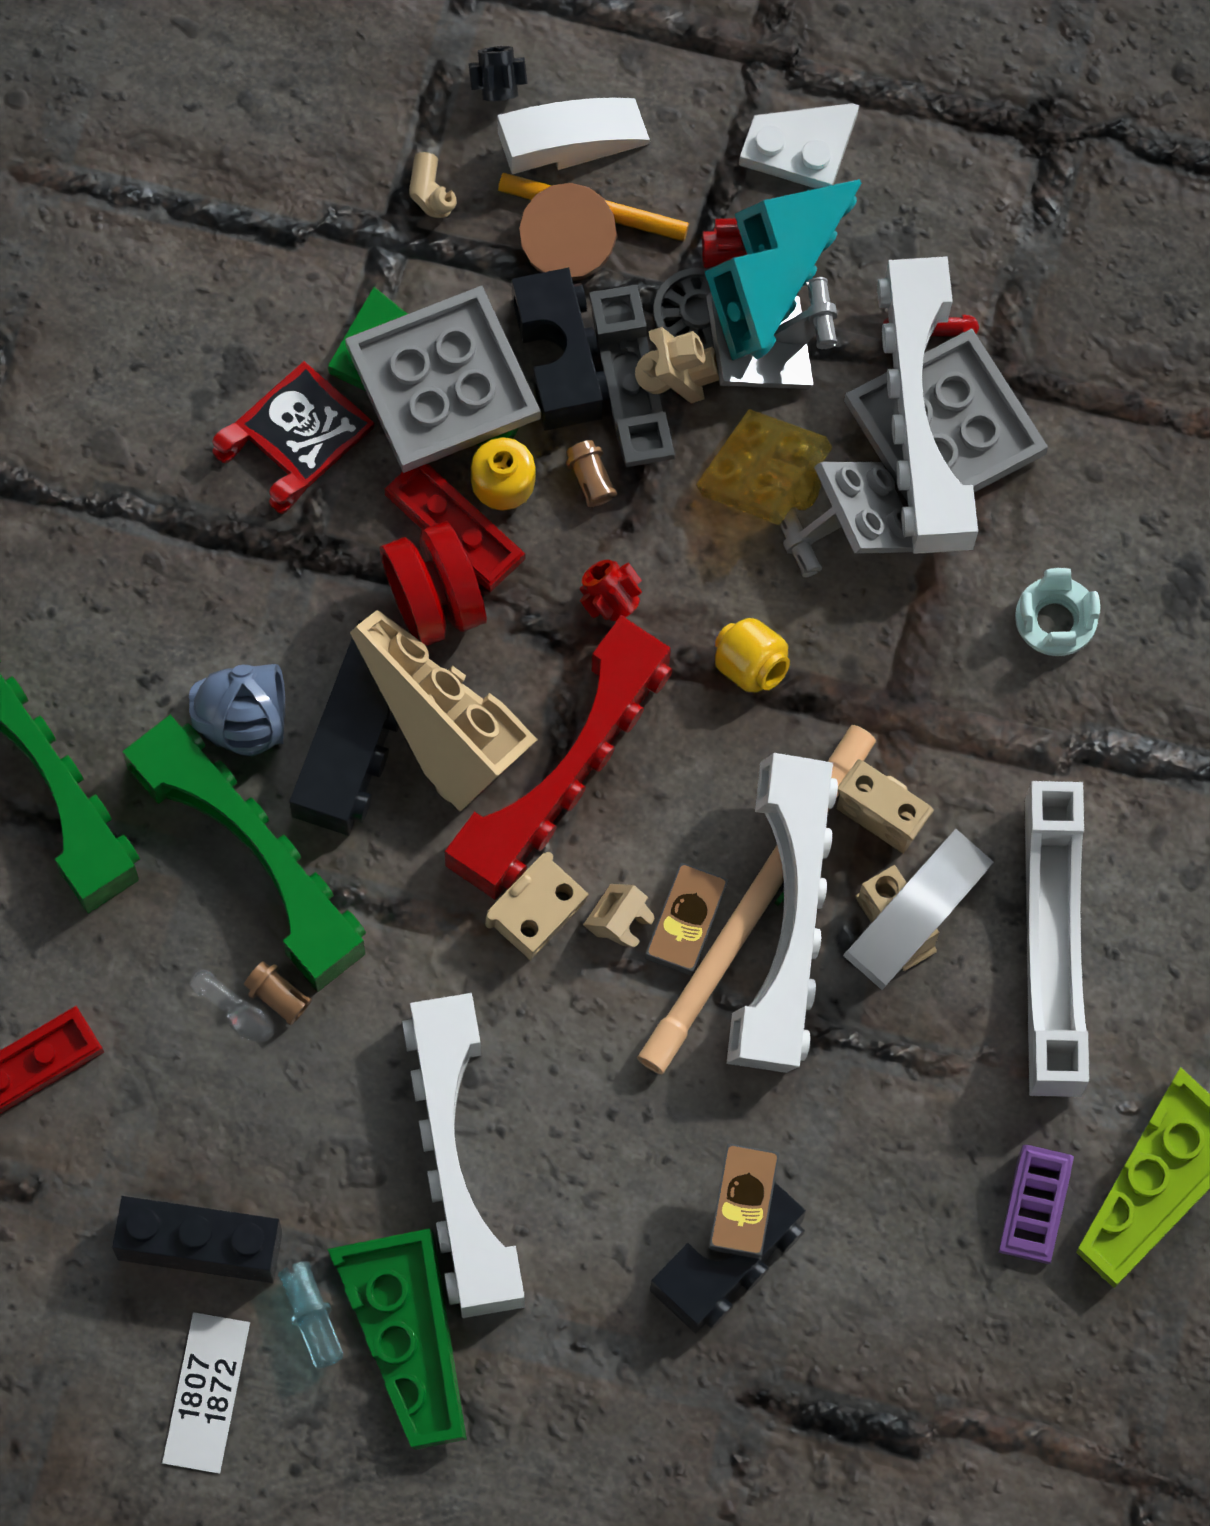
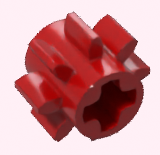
[702,218,747,268]
[579,559,642,621]

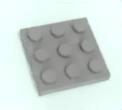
[345,286,541,473]
[844,328,1048,503]

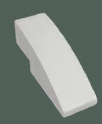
[497,98,650,175]

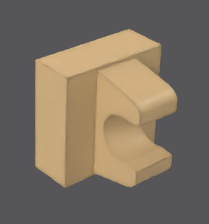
[583,884,655,947]

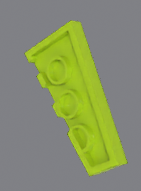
[1076,1067,1210,1289]

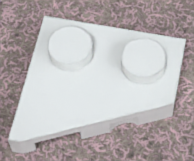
[739,103,859,189]

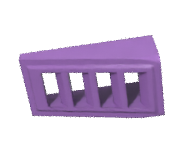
[998,1145,1074,1265]

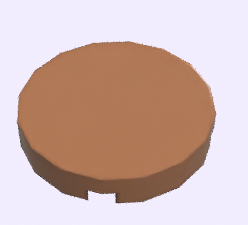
[519,183,617,281]

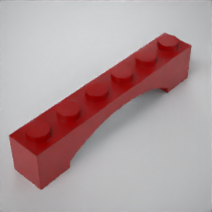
[445,615,673,900]

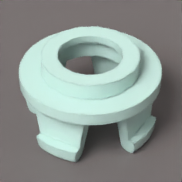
[1015,568,1100,656]

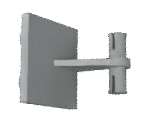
[706,277,838,389]
[775,462,913,577]

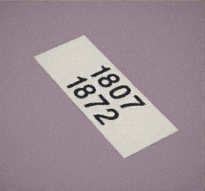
[162,1312,250,1474]

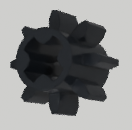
[469,46,528,101]

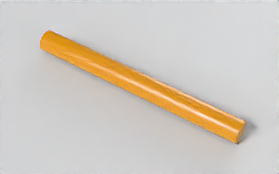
[498,172,689,242]

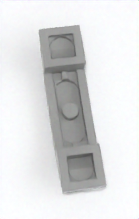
[843,829,994,990]

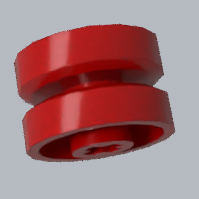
[379,521,487,646]

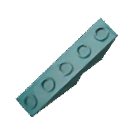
[705,179,862,361]

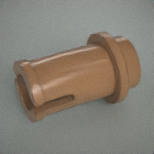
[565,440,617,507]
[244,961,312,1025]

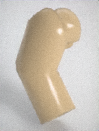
[409,152,457,218]

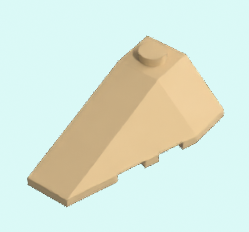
[350,610,538,812]

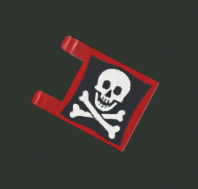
[212,361,375,514]

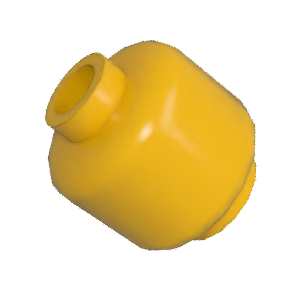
[471,437,536,511]
[715,618,790,693]

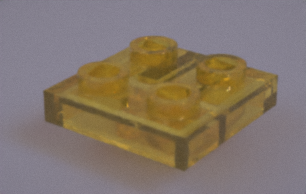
[696,409,832,525]

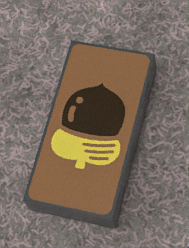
[645,862,729,976]
[709,1143,779,1259]

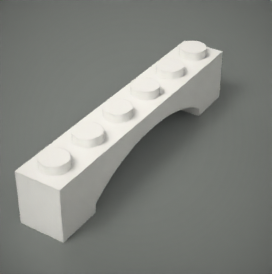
[877,257,978,554]
[726,753,838,1073]
[1025,781,1089,1097]
[402,993,525,1318]

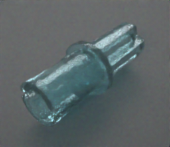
[278,1261,343,1368]

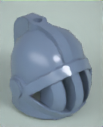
[189,664,285,756]

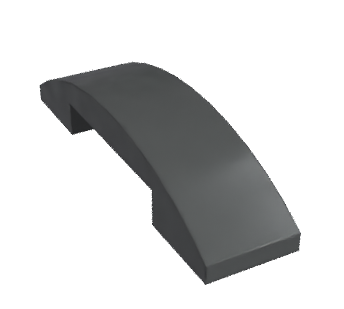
[589,285,675,467]

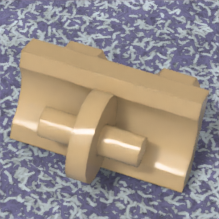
[635,327,719,403]

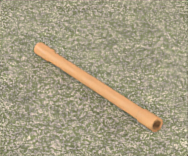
[637,725,876,1075]

